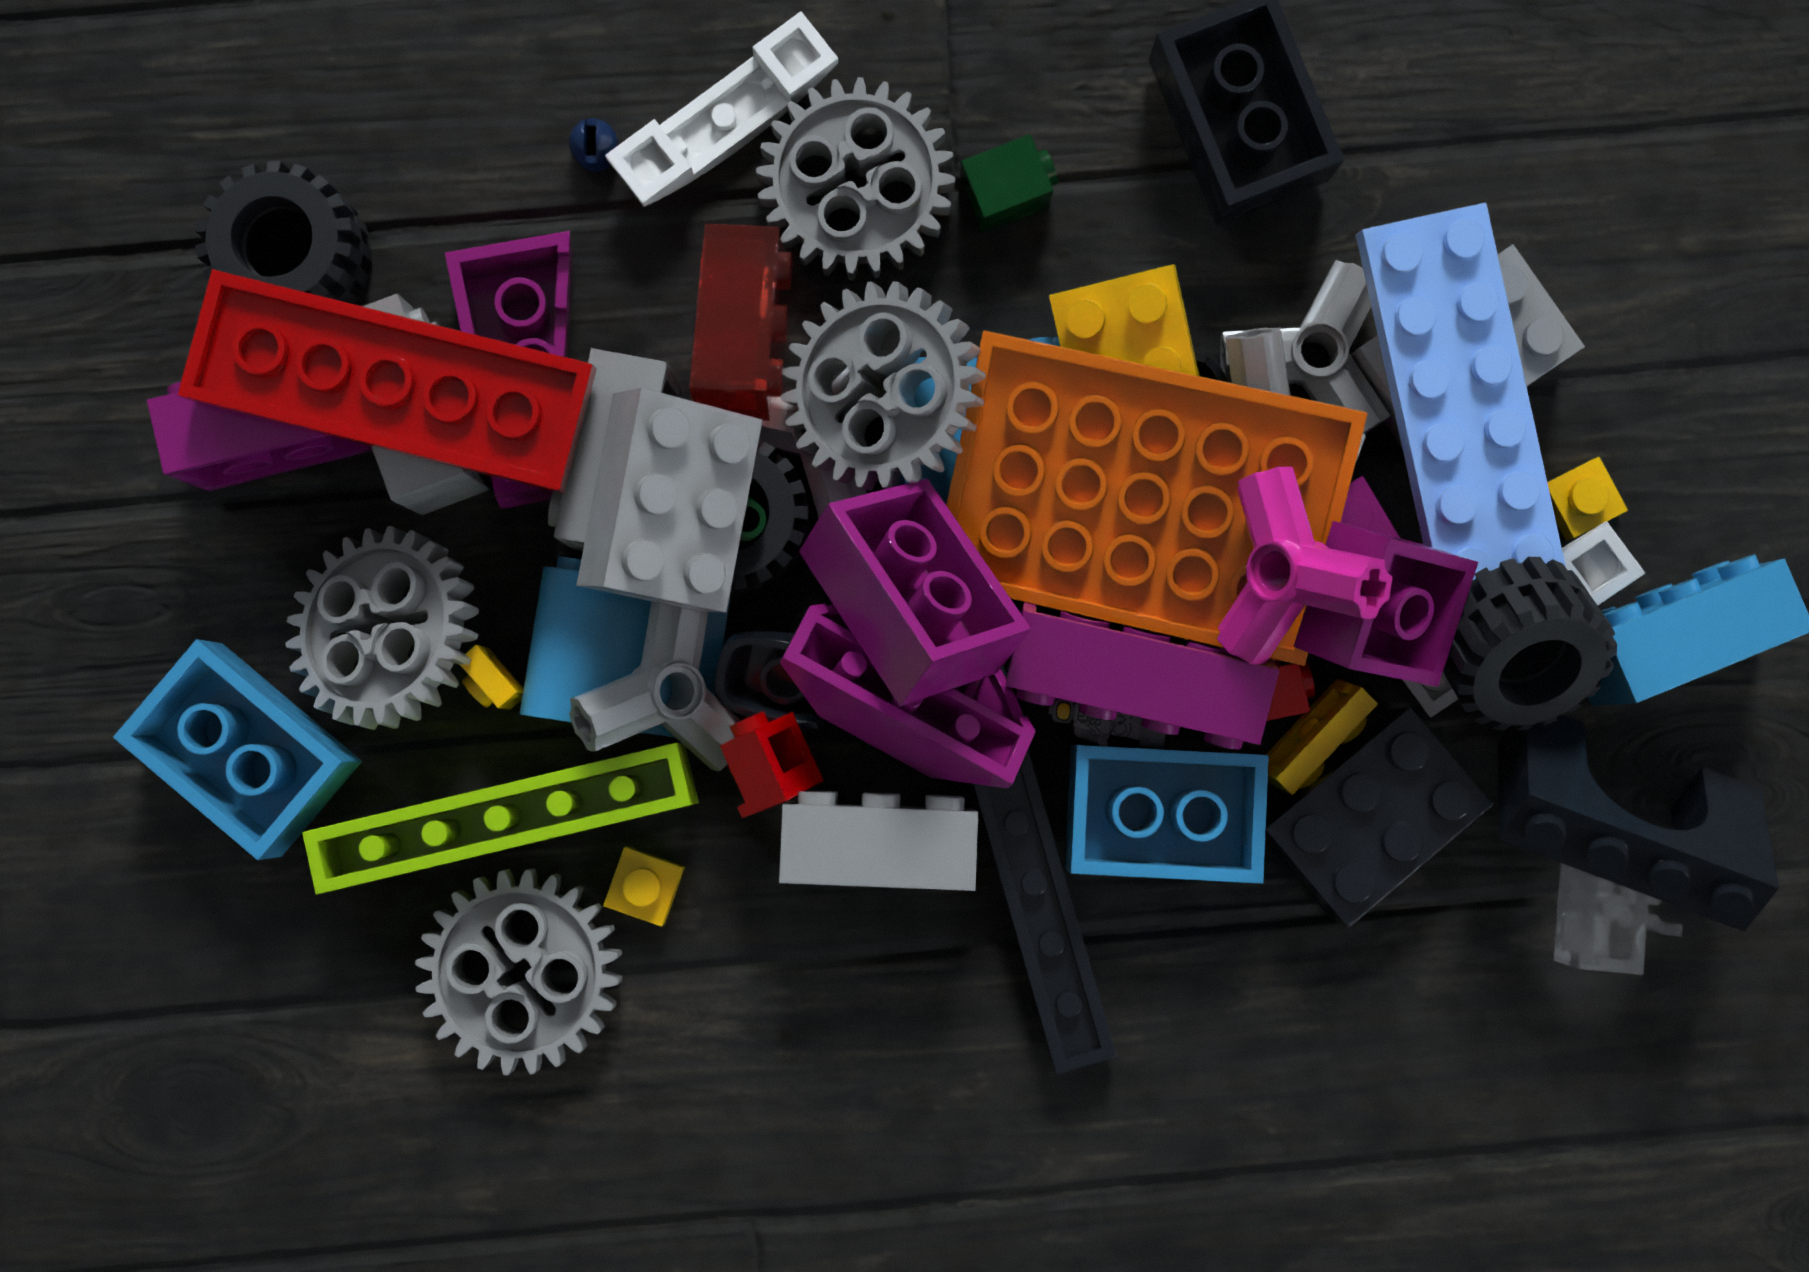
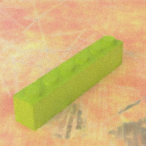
[302,743,699,895]

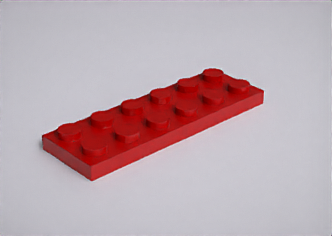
[177,269,597,494]

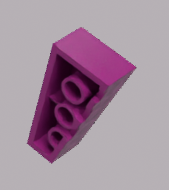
[445,231,573,509]
[1006,602,1279,749]

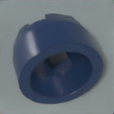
[569,118,620,172]

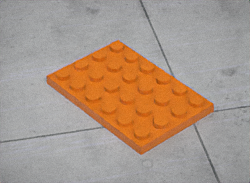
[946,331,1368,666]

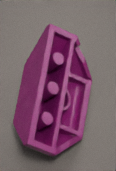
[780,604,1036,788]

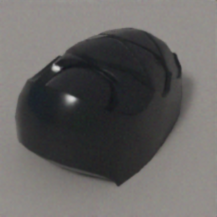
[714,631,828,730]

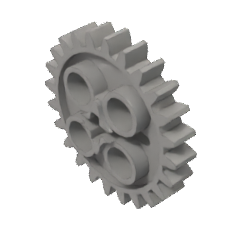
[756,77,955,280]
[780,281,986,491]
[285,526,479,730]
[415,868,623,1075]

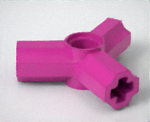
[1217,467,1393,665]

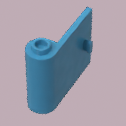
[520,557,730,738]

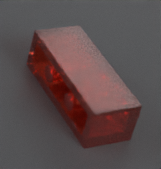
[689,223,792,421]

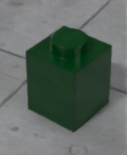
[960,134,1058,233]

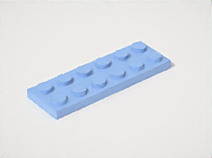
[1355,202,1566,580]

